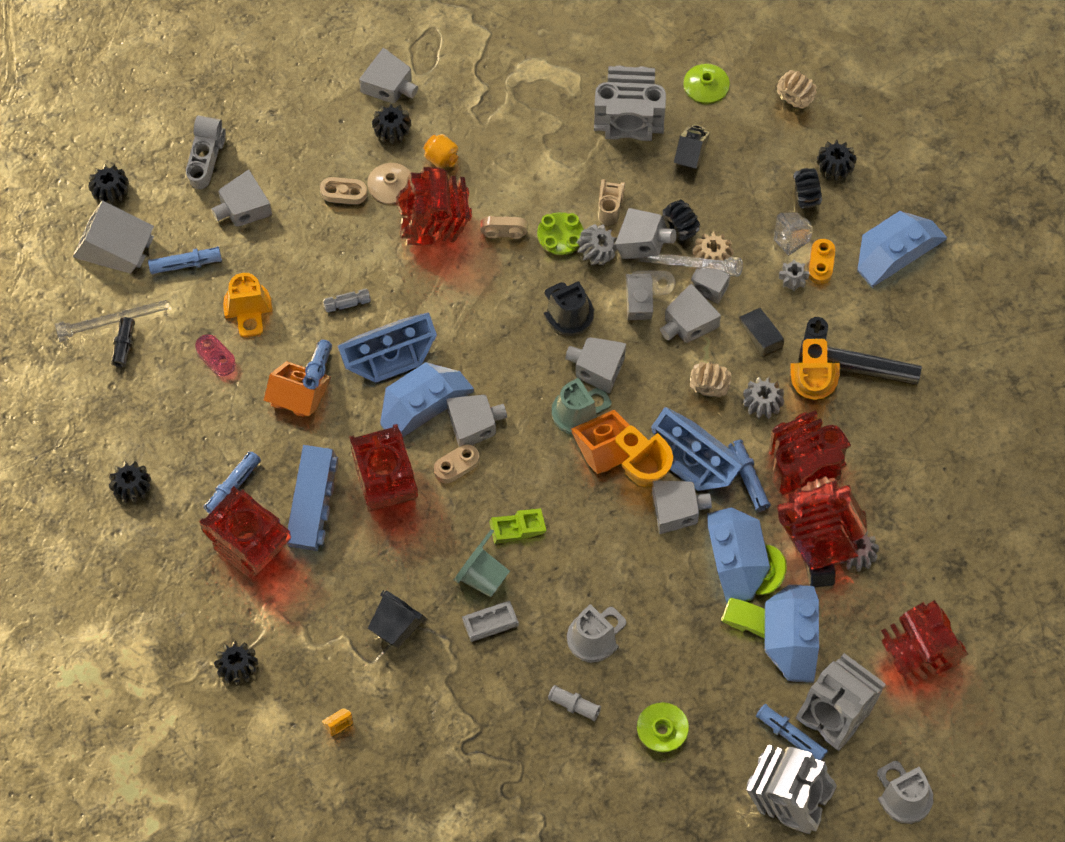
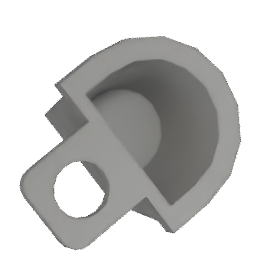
[567,604,626,663]
[877,761,933,824]

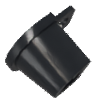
[543,281,594,336]
[368,590,428,649]

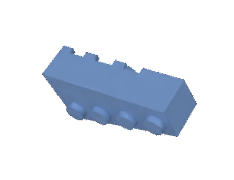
[285,445,338,551]

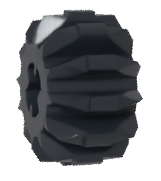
[372,103,412,144]
[816,139,857,180]
[88,164,129,205]
[793,168,822,208]
[662,199,700,241]
[109,461,151,504]
[214,640,258,685]

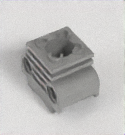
[594,65,666,141]
[796,653,886,751]
[747,745,837,834]

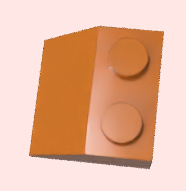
[263,361,331,417]
[571,410,638,474]

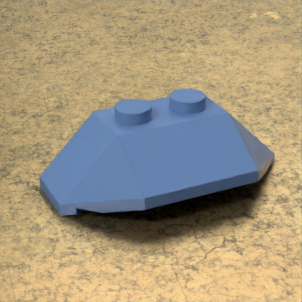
[857,211,947,288]
[338,312,437,383]
[380,362,474,443]
[651,407,743,491]
[707,507,770,603]
[765,584,819,683]

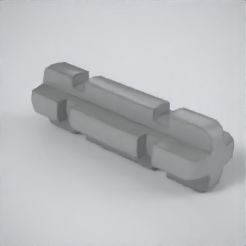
[323,289,371,312]

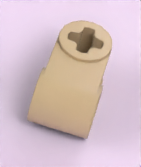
[598,179,625,226]

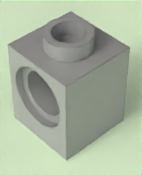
[691,262,730,304]

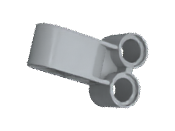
[186,115,226,189]

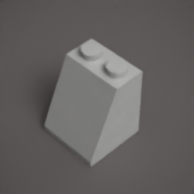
[73,201,154,274]

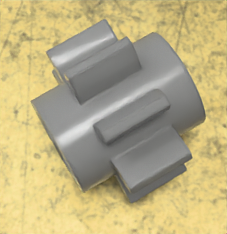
[779,260,809,291]

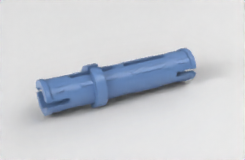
[148,246,222,275]
[303,340,332,389]
[728,440,771,512]
[203,451,261,516]
[756,704,828,761]

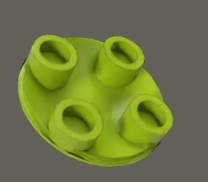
[537,212,584,255]

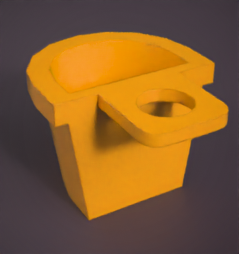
[223,273,273,337]
[790,339,840,400]
[615,425,673,487]

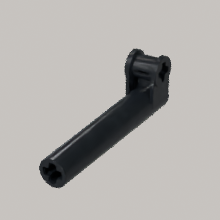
[798,317,922,385]

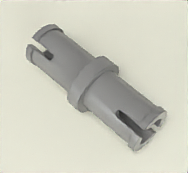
[548,685,601,721]

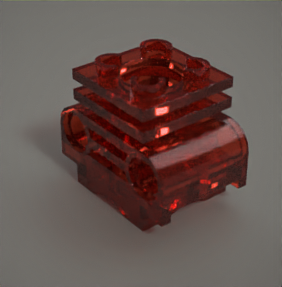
[396,167,472,246]
[768,410,851,500]
[349,424,418,512]
[777,480,867,570]
[199,486,291,579]
[881,600,969,685]

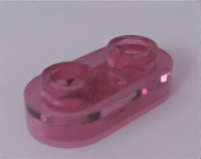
[195,334,236,376]

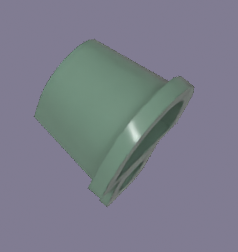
[551,378,612,434]
[454,529,510,597]

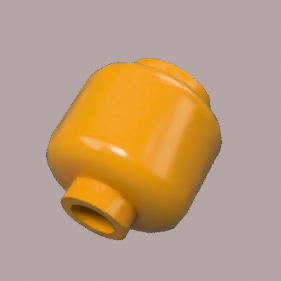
[423,134,459,169]

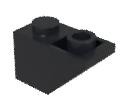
[674,125,710,168]

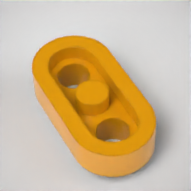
[808,239,835,285]

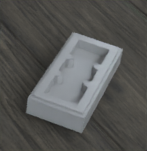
[462,601,519,642]

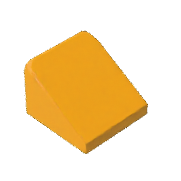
[322,708,353,736]

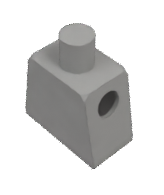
[359,48,418,103]
[211,170,272,226]
[615,208,676,259]
[626,274,653,320]
[660,284,721,343]
[565,337,626,393]
[447,395,507,447]
[652,480,712,534]

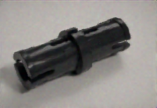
[111,317,135,368]

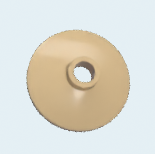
[367,163,414,204]

